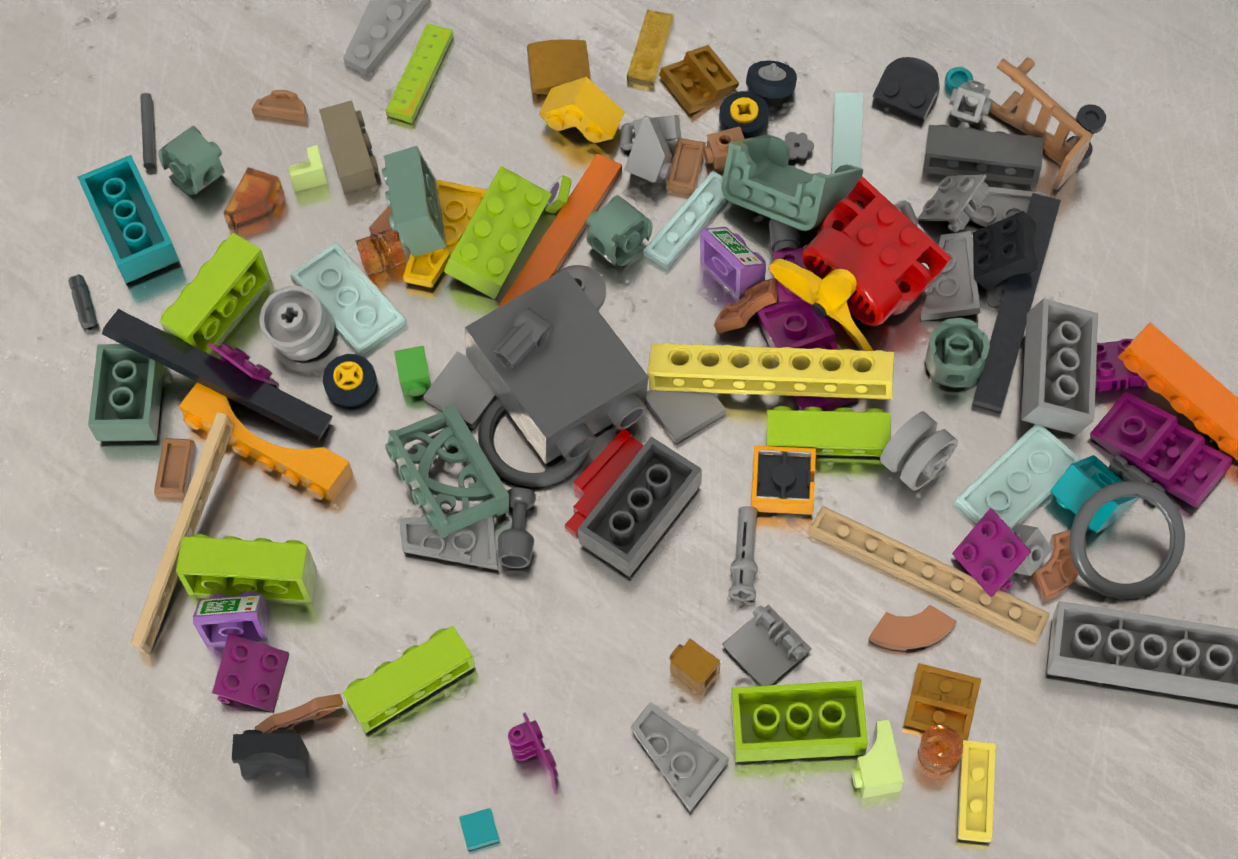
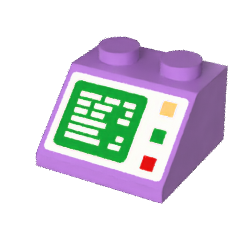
[700,227,766,300]
[193,592,268,645]

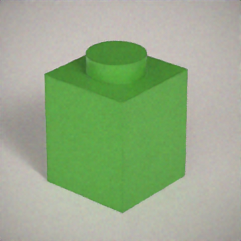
[394,345,431,396]

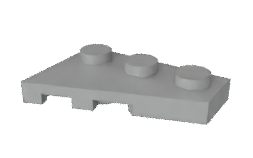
[970,187,1046,227]
[920,231,981,321]
[400,512,498,570]
[631,701,729,811]

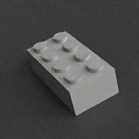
[1021,298,1098,435]

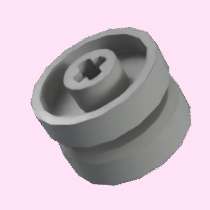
[259,286,335,361]
[880,411,958,491]

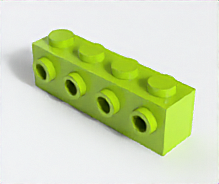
[766,406,891,456]
[342,626,476,733]

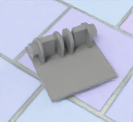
[917,174,989,232]
[722,604,812,686]

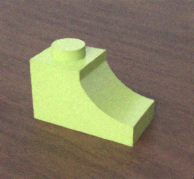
[852,719,904,798]

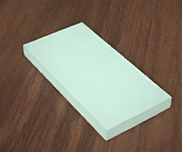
[289,242,407,356]
[954,424,1082,529]

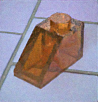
[223,167,284,230]

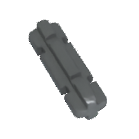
[68,274,97,329]
[1109,455,1166,493]

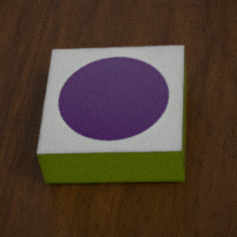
[545,175,572,214]

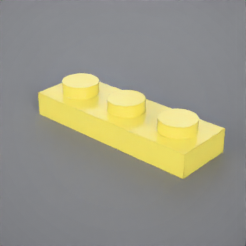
[957,740,996,843]

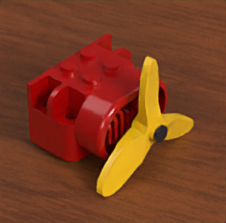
[769,176,952,351]

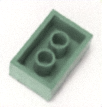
[382,146,447,257]
[88,344,164,441]

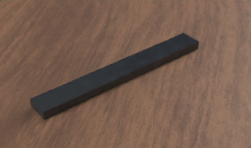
[972,193,1061,412]
[102,309,333,443]

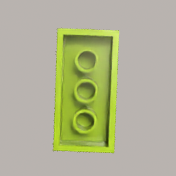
[443,166,552,299]
[159,233,271,354]
[176,534,317,603]
[731,680,868,762]

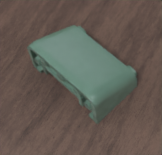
[721,134,864,231]

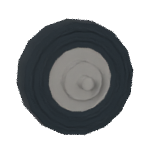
[746,60,797,99]

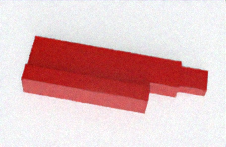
[565,429,644,536]

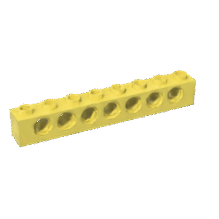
[647,343,894,400]

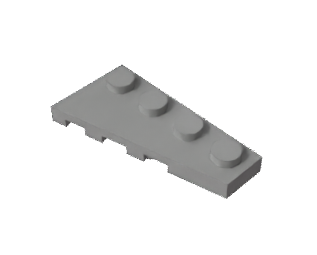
[343,0,429,76]

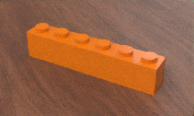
[1118,322,1238,461]

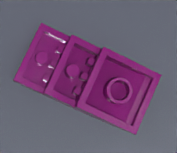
[756,301,859,411]
[1090,392,1232,508]

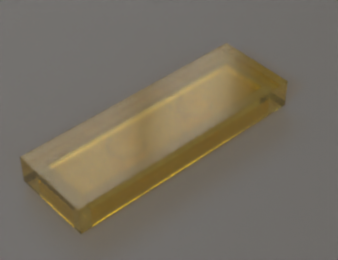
[627,9,674,87]

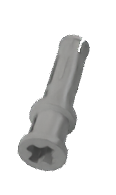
[728,506,758,601]

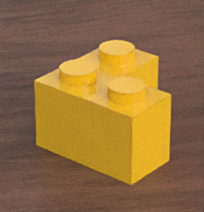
[538,77,625,144]

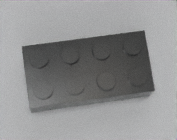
[578,436,702,577]

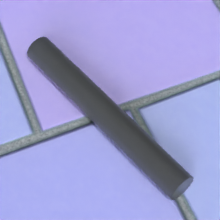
[140,93,155,169]

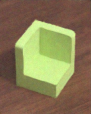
[288,145,328,192]

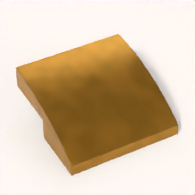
[527,39,591,95]
[659,45,739,114]
[904,663,981,741]

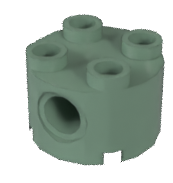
[158,126,225,195]
[586,195,653,266]
[925,318,990,388]

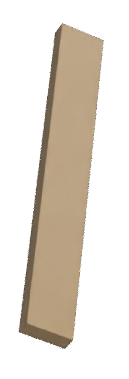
[130,412,234,654]
[808,505,1050,644]

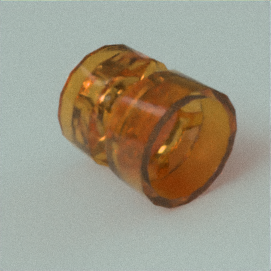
[355,228,407,276]
[916,725,963,780]

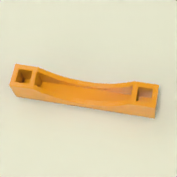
[179,382,353,503]

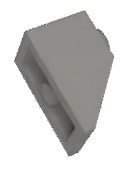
[624,116,673,183]

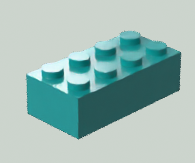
[78,155,180,284]

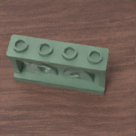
[385,404,509,539]

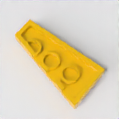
[403,179,488,288]

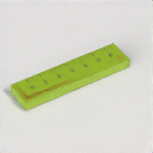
[386,23,453,123]

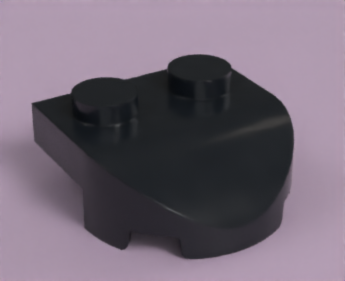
[872,57,940,121]

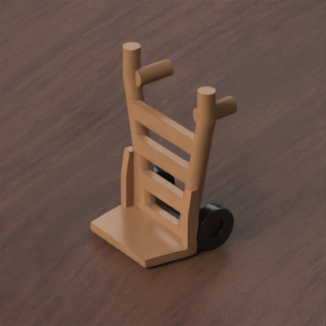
[990,57,1106,190]

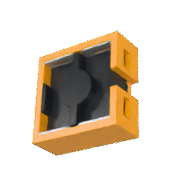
[751,445,816,515]

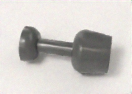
[497,488,536,568]

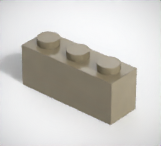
[319,100,379,193]

